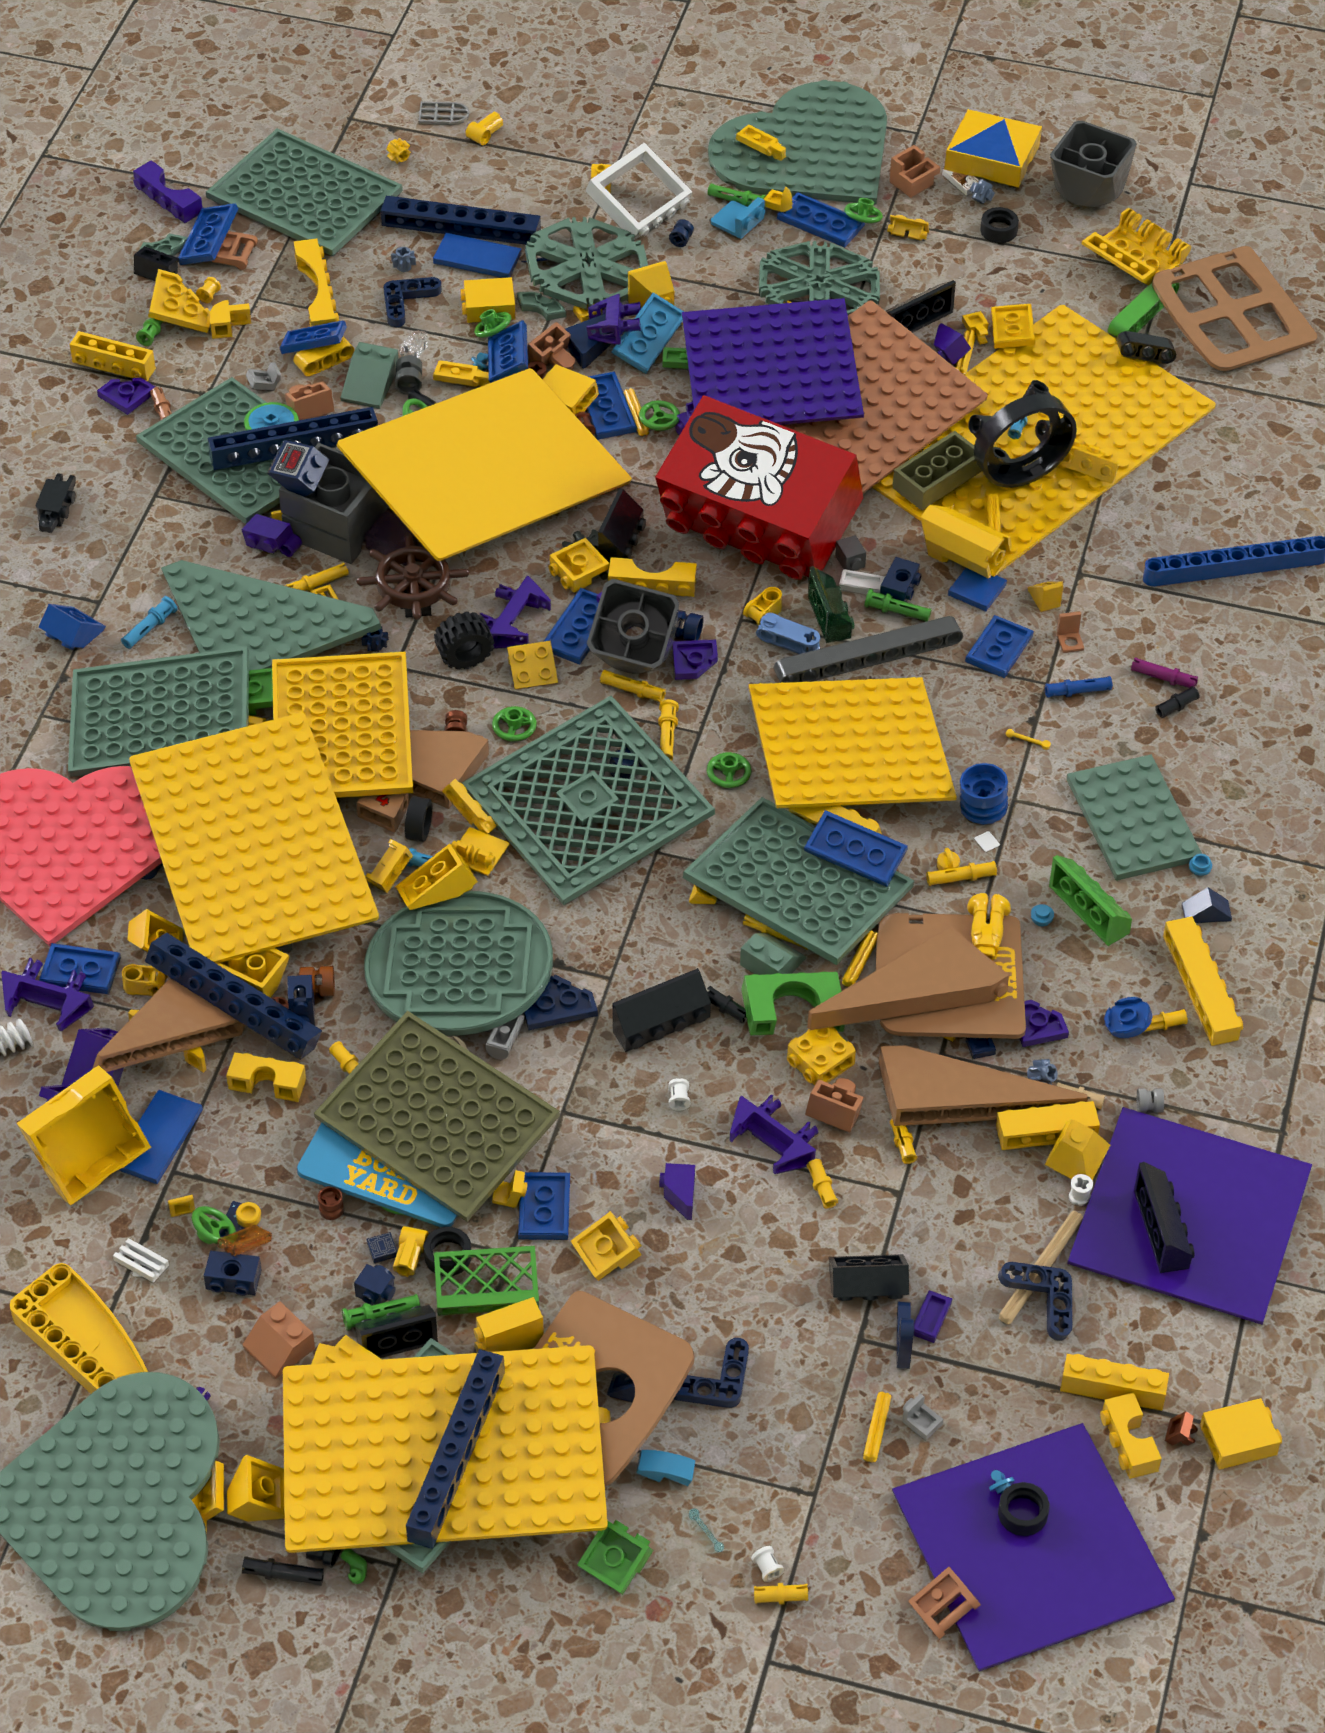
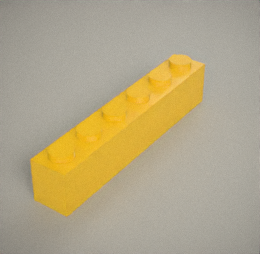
[1163,916,1243,1046]

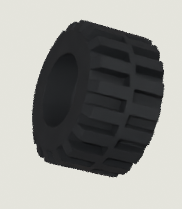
[434,611,495,670]

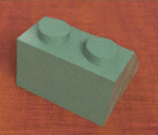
[740,933,806,975]

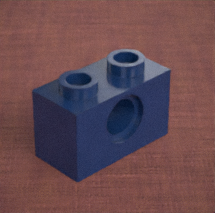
[880,557,922,602]
[204,1250,262,1296]

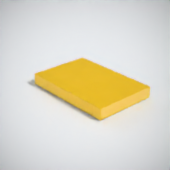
[991,304,1035,349]

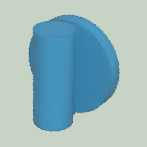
[471,353,489,371]
[989,1470,1014,1494]

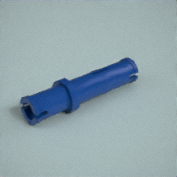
[1045,676,1113,698]

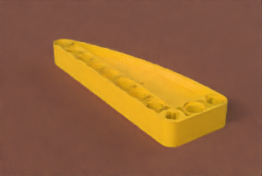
[10,1263,148,1394]

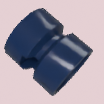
[674,610,704,641]

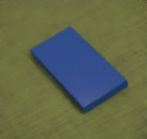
[777,192,865,248]
[178,203,238,265]
[433,233,521,278]
[488,320,528,383]
[585,371,637,440]
[543,588,599,665]
[804,810,908,887]
[119,1090,203,1184]

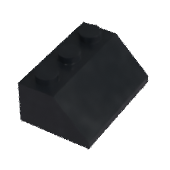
[598,488,646,565]
[828,1254,909,1301]
[355,1305,438,1358]

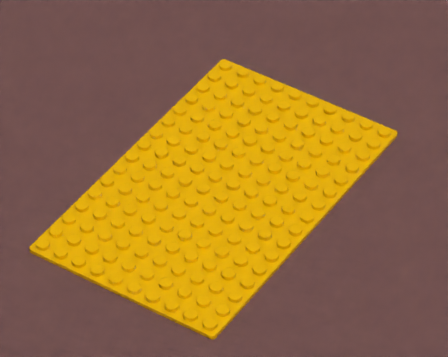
[872,305,1216,573]

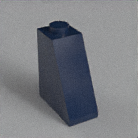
[565,313,613,369]

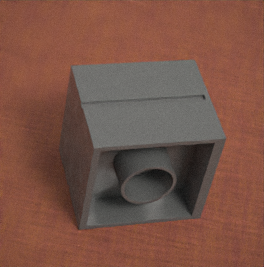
[279,443,390,564]

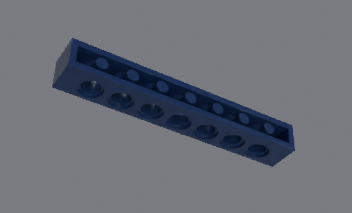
[381,195,541,245]
[207,407,378,470]
[145,933,322,1060]
[406,1349,505,1549]

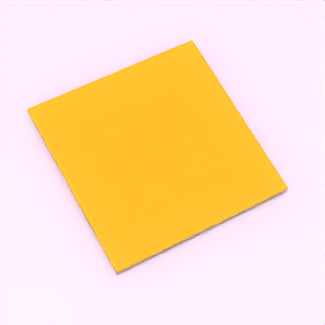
[748,677,957,808]

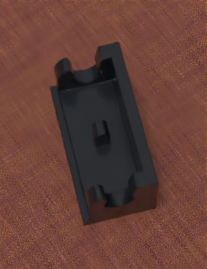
[134,246,179,281]

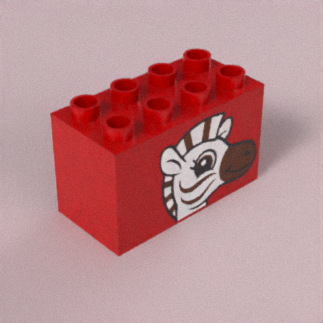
[655,395,863,580]

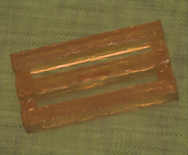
[217,1225,272,1256]

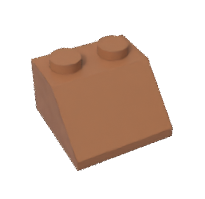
[243,1301,315,1379]

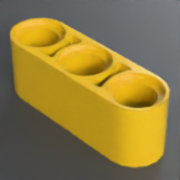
[293,336,355,377]

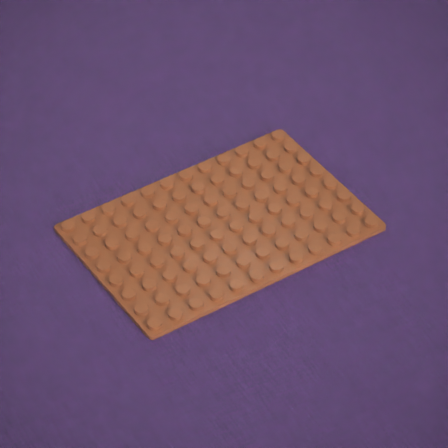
[782,301,988,494]

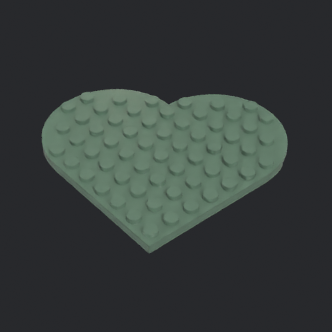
[708,80,887,204]
[0,1372,220,1631]

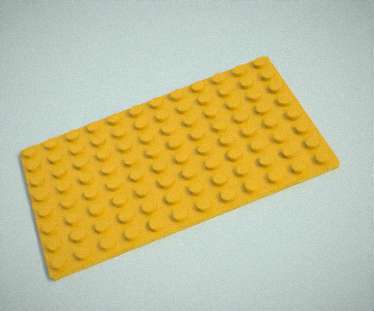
[337,368,632,561]
[129,713,379,963]
[283,1345,608,1553]

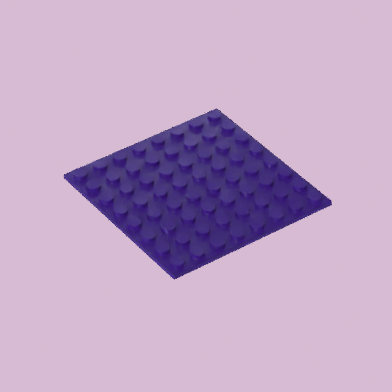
[682,298,864,425]
[1067,1107,1312,1325]
[892,1423,1175,1672]

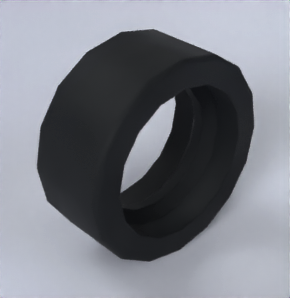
[980,207,1019,243]
[404,796,433,842]
[424,1227,471,1276]
[998,1482,1050,1536]

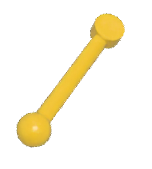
[1006,729,1051,750]

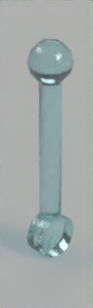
[689,1508,724,1552]

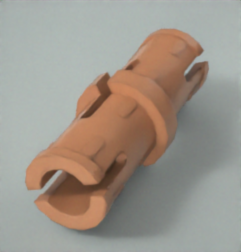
[150,387,172,420]

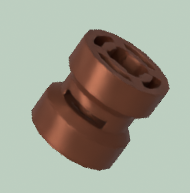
[444,710,467,732]
[318,1186,344,1220]

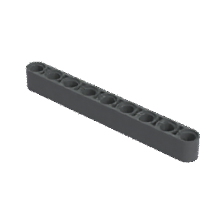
[773,616,963,683]

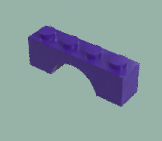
[133,160,203,223]

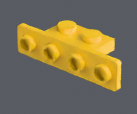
[1038,439,1119,483]
[192,1461,224,1534]

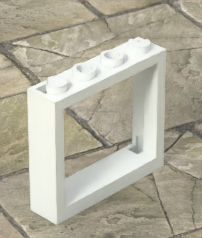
[586,143,692,239]

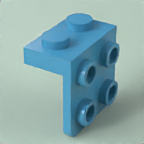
[711,197,765,239]

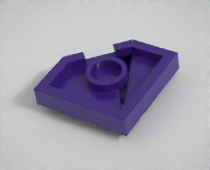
[97,378,155,415]
[672,639,718,680]
[1019,1000,1069,1047]

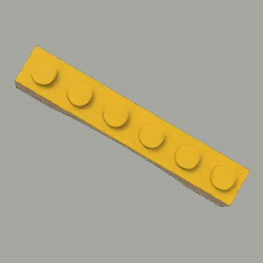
[294,238,339,327]

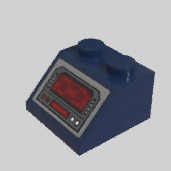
[267,440,329,497]

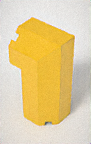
[920,505,1012,578]

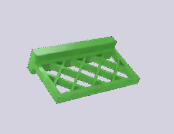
[434,1246,539,1316]

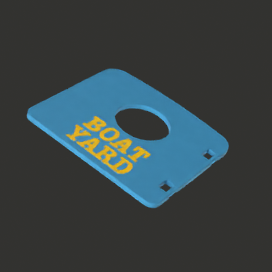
[297,1123,457,1227]

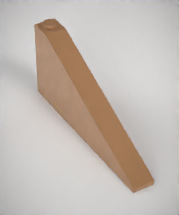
[410,730,489,809]
[807,927,1009,1030]
[92,978,245,1072]
[878,1045,1088,1126]

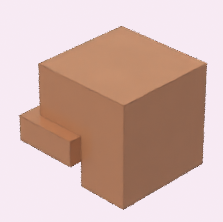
[889,145,940,198]

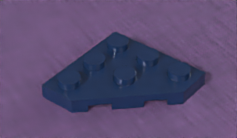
[523,975,598,1031]

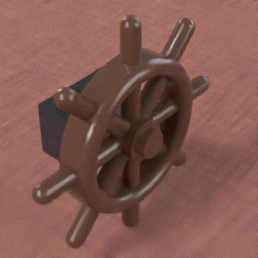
[356,535,470,620]

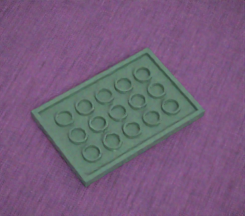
[1066,754,1202,881]

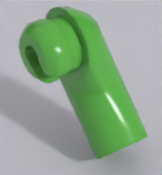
[341,1549,367,1584]

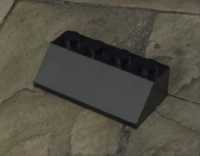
[886,280,956,333]
[612,968,711,1052]
[1134,1162,1195,1273]

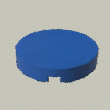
[1104,997,1153,1038]

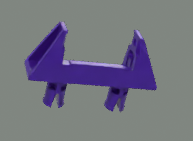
[586,294,641,345]
[480,576,551,649]
[1,958,94,1031]
[730,1095,819,1174]

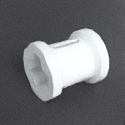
[668,1078,691,1111]
[1068,1174,1093,1206]
[751,1546,784,1582]

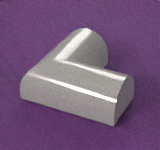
[486,1015,524,1060]

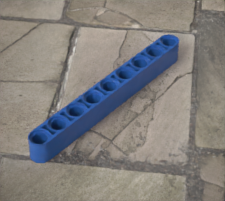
[1143,536,1325,587]

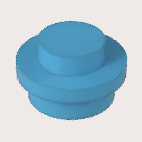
[1189,854,1212,876]
[1031,904,1054,927]

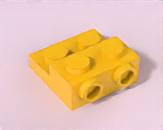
[548,538,609,593]
[571,1211,642,1281]

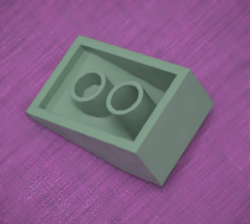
[340,342,399,409]

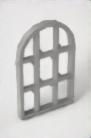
[418,101,469,125]

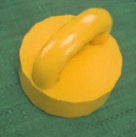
[937,848,960,870]

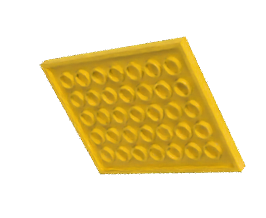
[272,652,413,798]

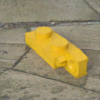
[736,125,786,161]
[433,360,490,387]
[442,779,497,834]

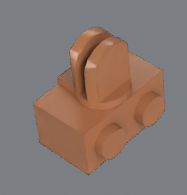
[528,322,575,370]
[285,382,334,420]
[805,1078,864,1133]

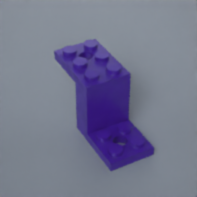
[39,1028,124,1102]

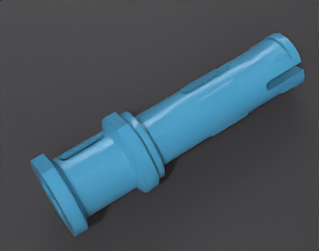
[121,596,178,649]

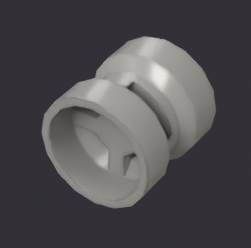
[1136,1088,1164,1113]

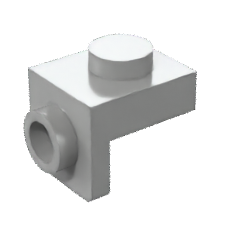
[246,362,281,391]
[902,1393,944,1441]

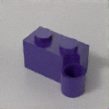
[241,514,302,557]

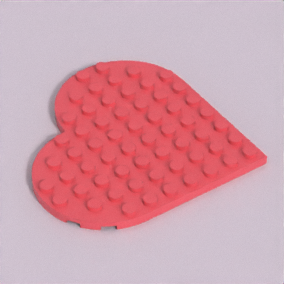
[0,766,162,947]

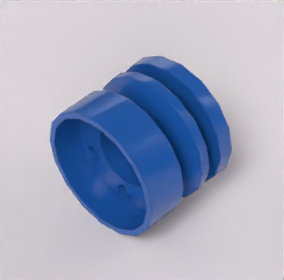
[960,763,1008,825]

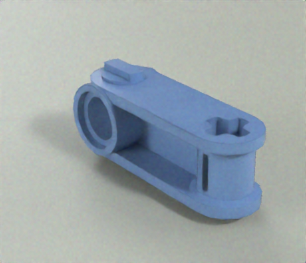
[756,613,820,654]

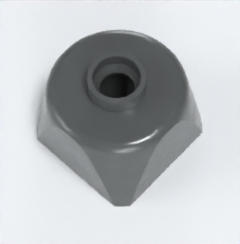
[1050,121,1137,207]
[587,579,679,674]

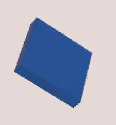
[948,568,1007,611]

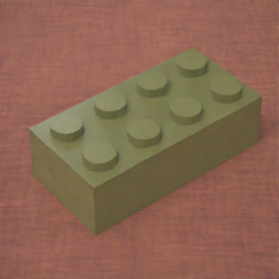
[893,431,982,510]

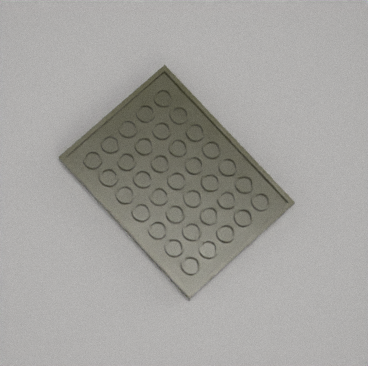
[314,1010,560,1222]

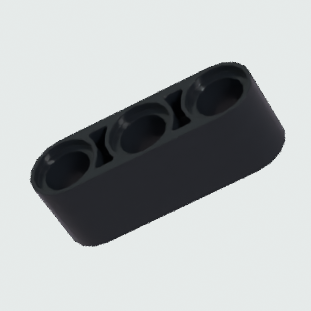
[1116,331,1177,364]

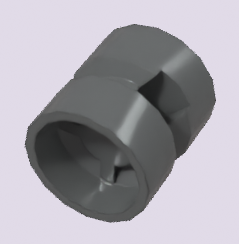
[395,355,423,394]

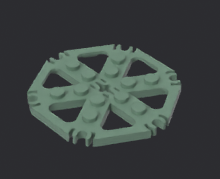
[525,217,648,310]
[759,241,880,316]

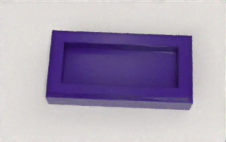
[913,1290,952,1343]

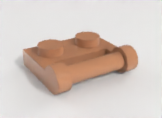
[212,231,258,270]
[908,1567,981,1640]

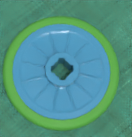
[244,402,299,430]

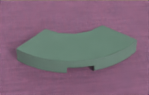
[139,233,188,256]
[517,292,566,321]

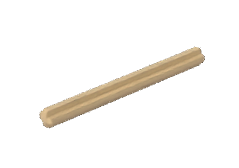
[999,1211,1083,1324]

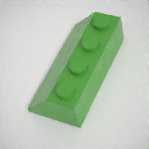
[1049,855,1132,946]

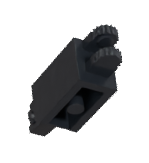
[35,473,76,533]

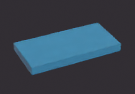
[611,293,684,374]

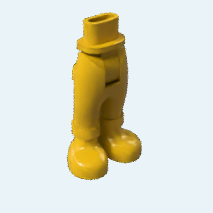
[967,893,1011,960]

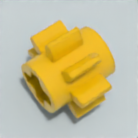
[386,138,411,164]

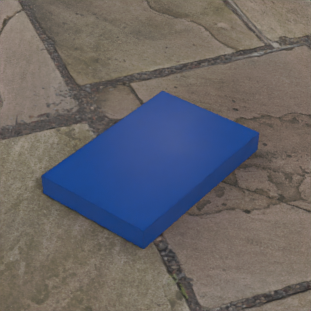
[280,320,347,354]
[965,615,1034,678]
[39,943,121,995]
[518,1172,570,1240]

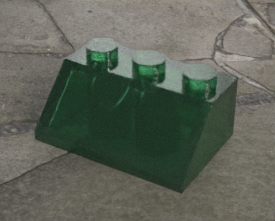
[808,566,855,643]

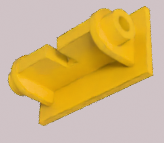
[887,215,929,241]

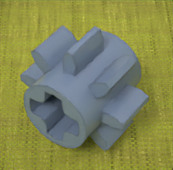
[969,179,995,204]
[391,247,416,272]
[1027,1059,1058,1085]

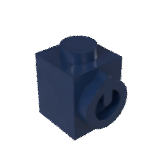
[354,1264,396,1305]

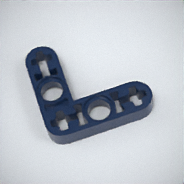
[383,277,442,328]
[998,1262,1073,1341]
[896,1302,914,1369]
[673,1338,749,1408]

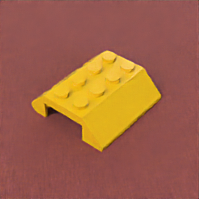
[1082,208,1191,286]

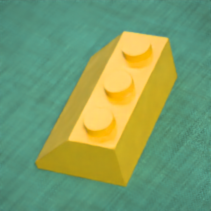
[216,948,289,998]

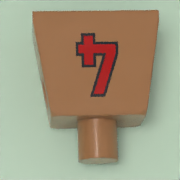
[356,793,409,833]

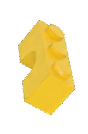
[226,1052,306,1102]
[1100,1393,1162,1479]

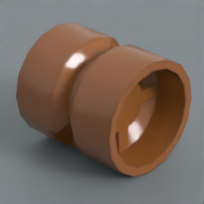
[299,966,335,997]

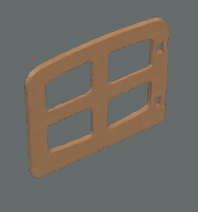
[1152,246,1317,371]

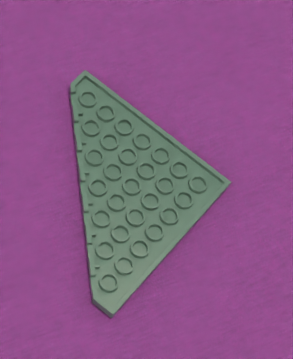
[161,560,382,671]

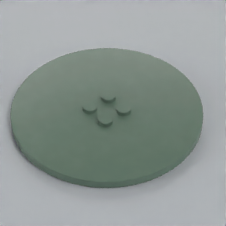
[364,891,553,1036]

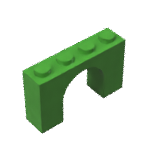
[741,971,845,1035]

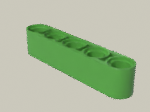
[1108,283,1180,338]

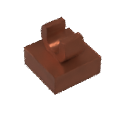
[1165,1411,1198,1446]

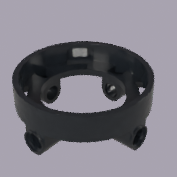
[968,380,1077,488]

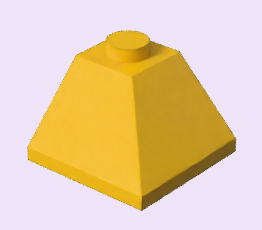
[628,261,675,308]
[127,909,183,952]
[1044,1119,1111,1180]
[227,1455,285,1522]

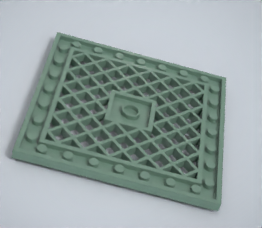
[462,696,715,905]

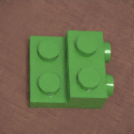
[249,668,273,716]
[577,1520,654,1595]

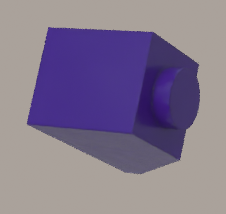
[934,323,971,365]
[659,1163,695,1220]

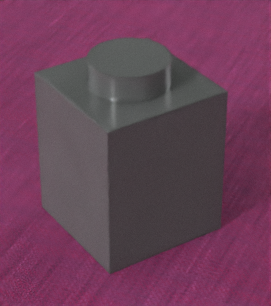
[835,535,866,571]

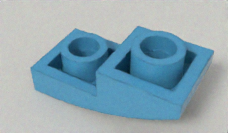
[636,1450,696,1486]

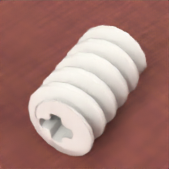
[0,1019,33,1056]

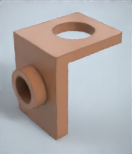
[1056,611,1084,653]

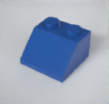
[39,604,106,650]

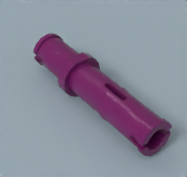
[1131,657,1198,688]

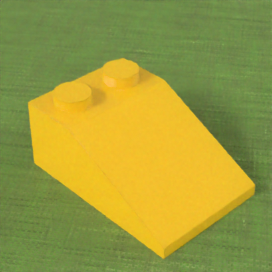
[395,843,478,910]

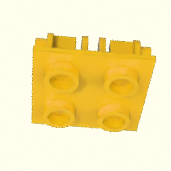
[507,641,558,689]
[451,827,510,876]

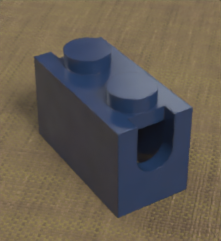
[287,975,315,1025]

